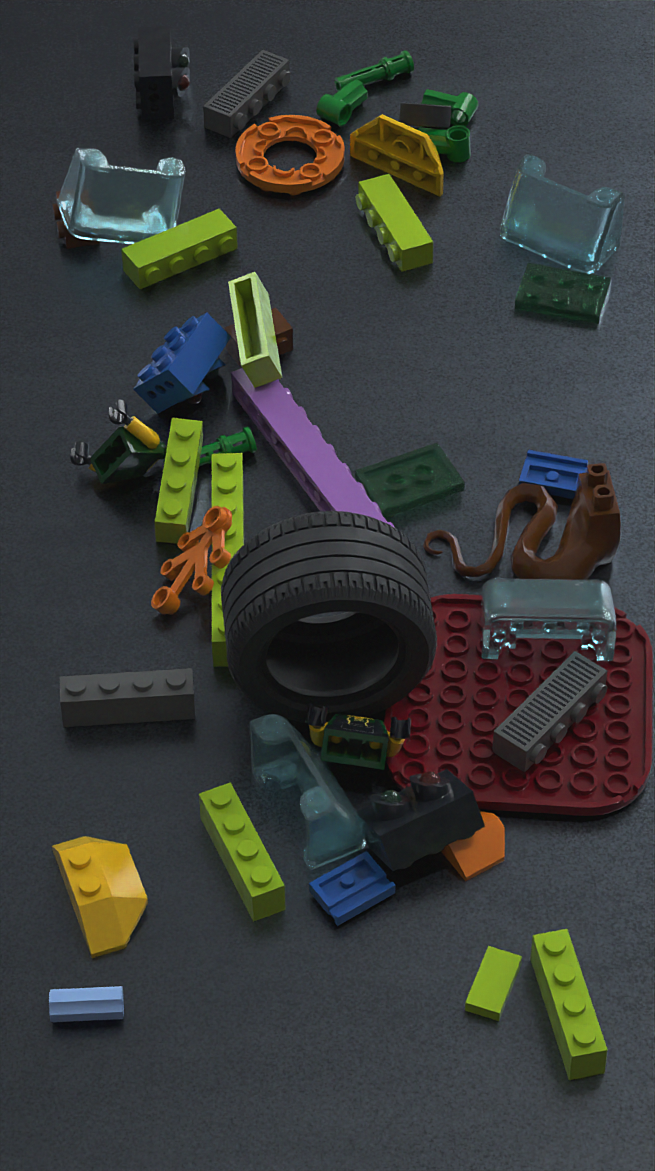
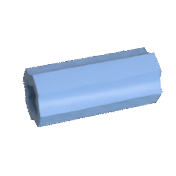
[49,986,124,1022]

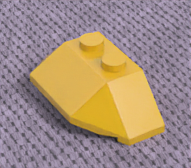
[350,114,444,197]
[52,836,148,958]

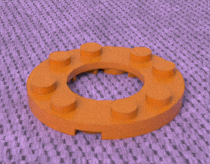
[235,115,345,195]

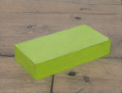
[465,946,522,1021]

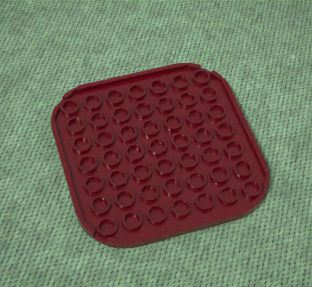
[384,594,653,816]

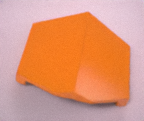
[441,812,505,881]

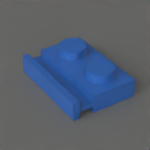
[519,450,588,499]
[309,851,395,926]

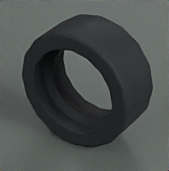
[399,103,451,128]

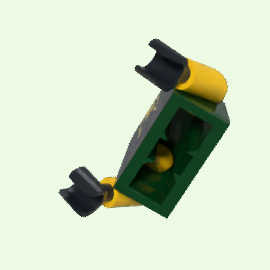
[70,399,167,484]
[305,703,411,770]

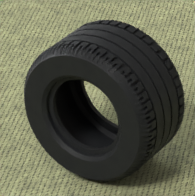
[221,511,437,723]

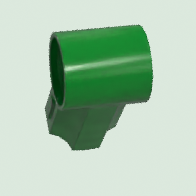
[316,80,368,126]
[421,89,479,127]
[418,126,471,162]

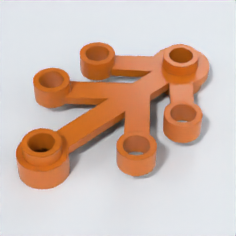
[151,506,232,615]

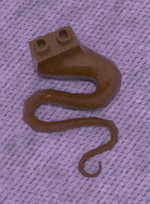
[423,463,623,596]

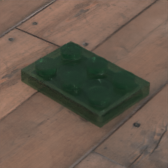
[515,263,612,324]
[355,442,465,518]

